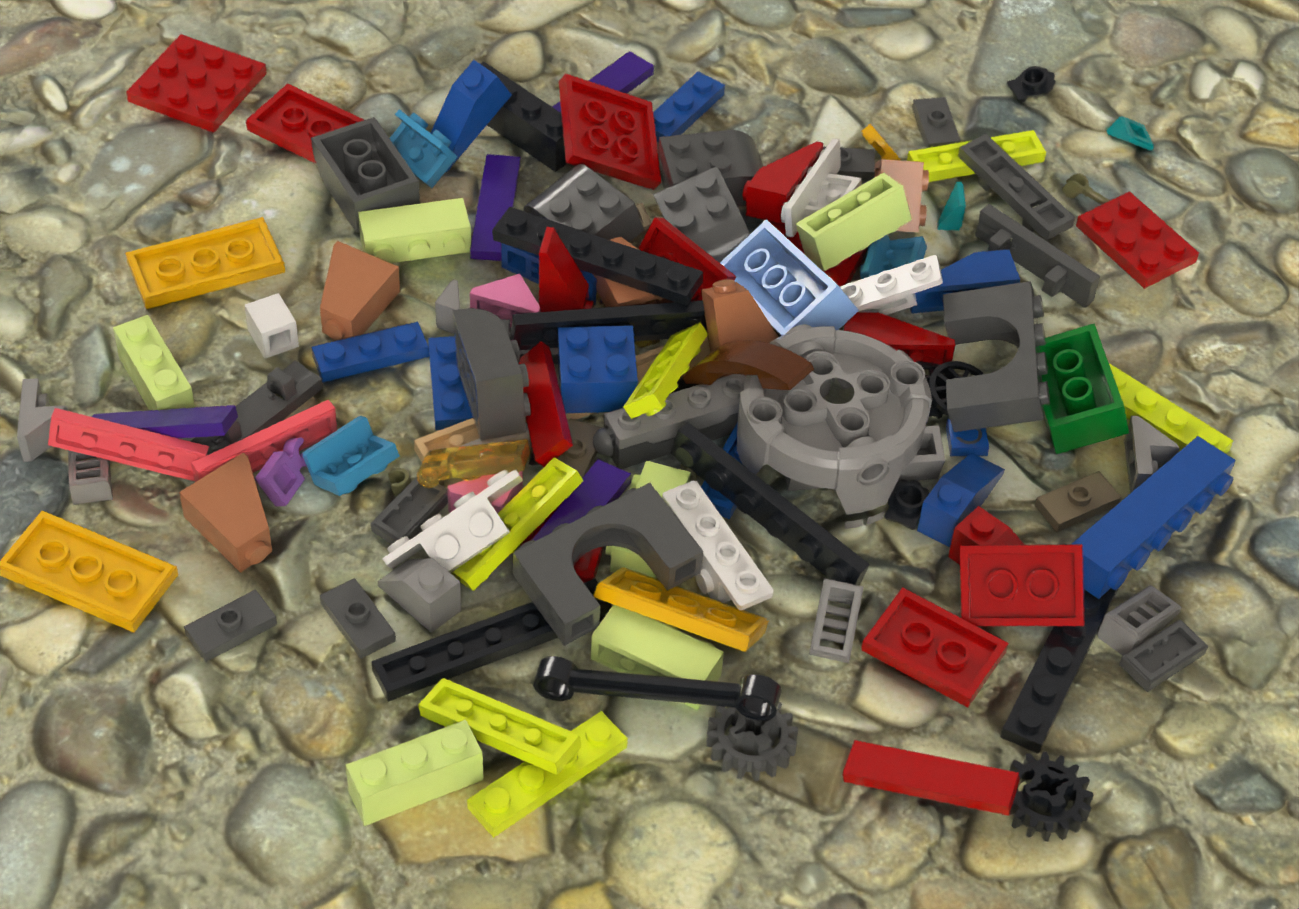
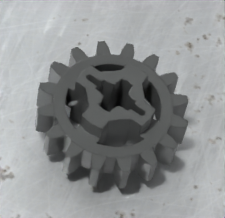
[706,702,798,781]

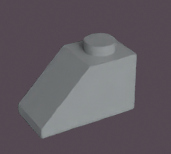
[378,558,461,633]

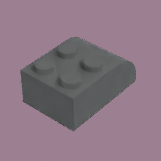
[311,117,420,233]
[658,130,763,207]
[523,164,644,242]
[653,166,750,263]
[452,308,531,440]

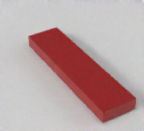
[519,341,573,467]
[842,740,1020,816]

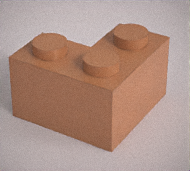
[874,159,929,233]

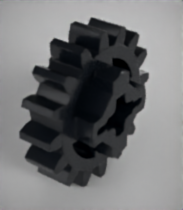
[1009,752,1094,842]

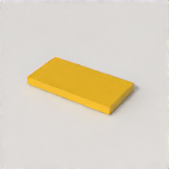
[125,217,285,309]
[0,510,178,633]
[594,567,769,652]

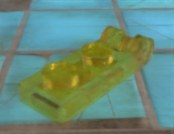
[417,439,530,488]

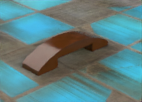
[683,340,814,390]

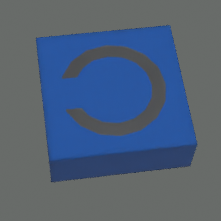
[946,419,989,456]

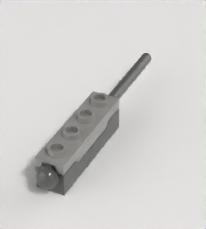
[593,374,746,469]

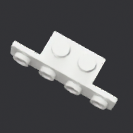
[781,139,862,237]
[840,255,943,315]
[383,469,523,573]
[662,481,774,610]

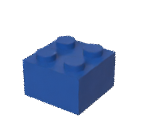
[557,326,638,414]

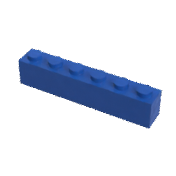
[1072,436,1236,599]

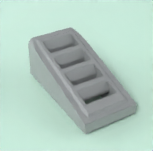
[68,450,113,505]
[809,578,864,663]
[1098,585,1182,656]

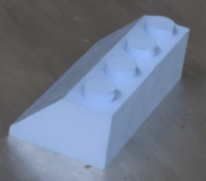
[720,220,859,336]

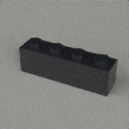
[480,62,568,172]

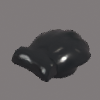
[1007,66,1056,103]
[884,480,929,530]

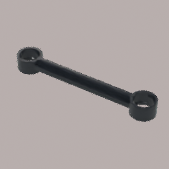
[533,656,781,720]

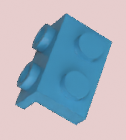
[390,110,458,188]
[860,234,927,279]
[303,416,400,496]

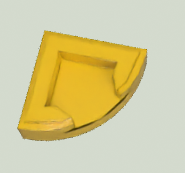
[861,124,901,160]

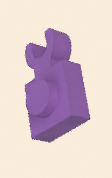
[255,437,307,507]

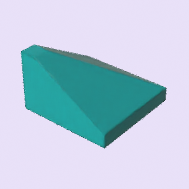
[1106,116,1154,151]
[937,182,966,231]

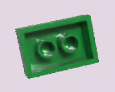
[1040,323,1129,454]

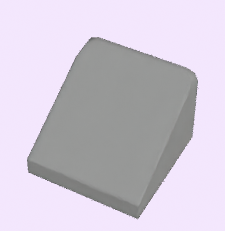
[435,279,460,334]

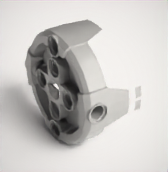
[737,324,932,529]

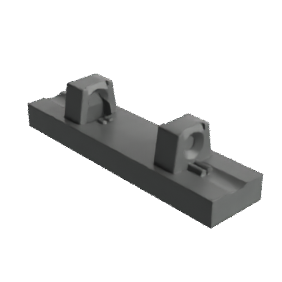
[958,134,1075,241]
[975,204,1100,308]
[191,360,323,455]

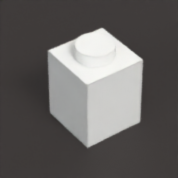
[244,293,299,359]

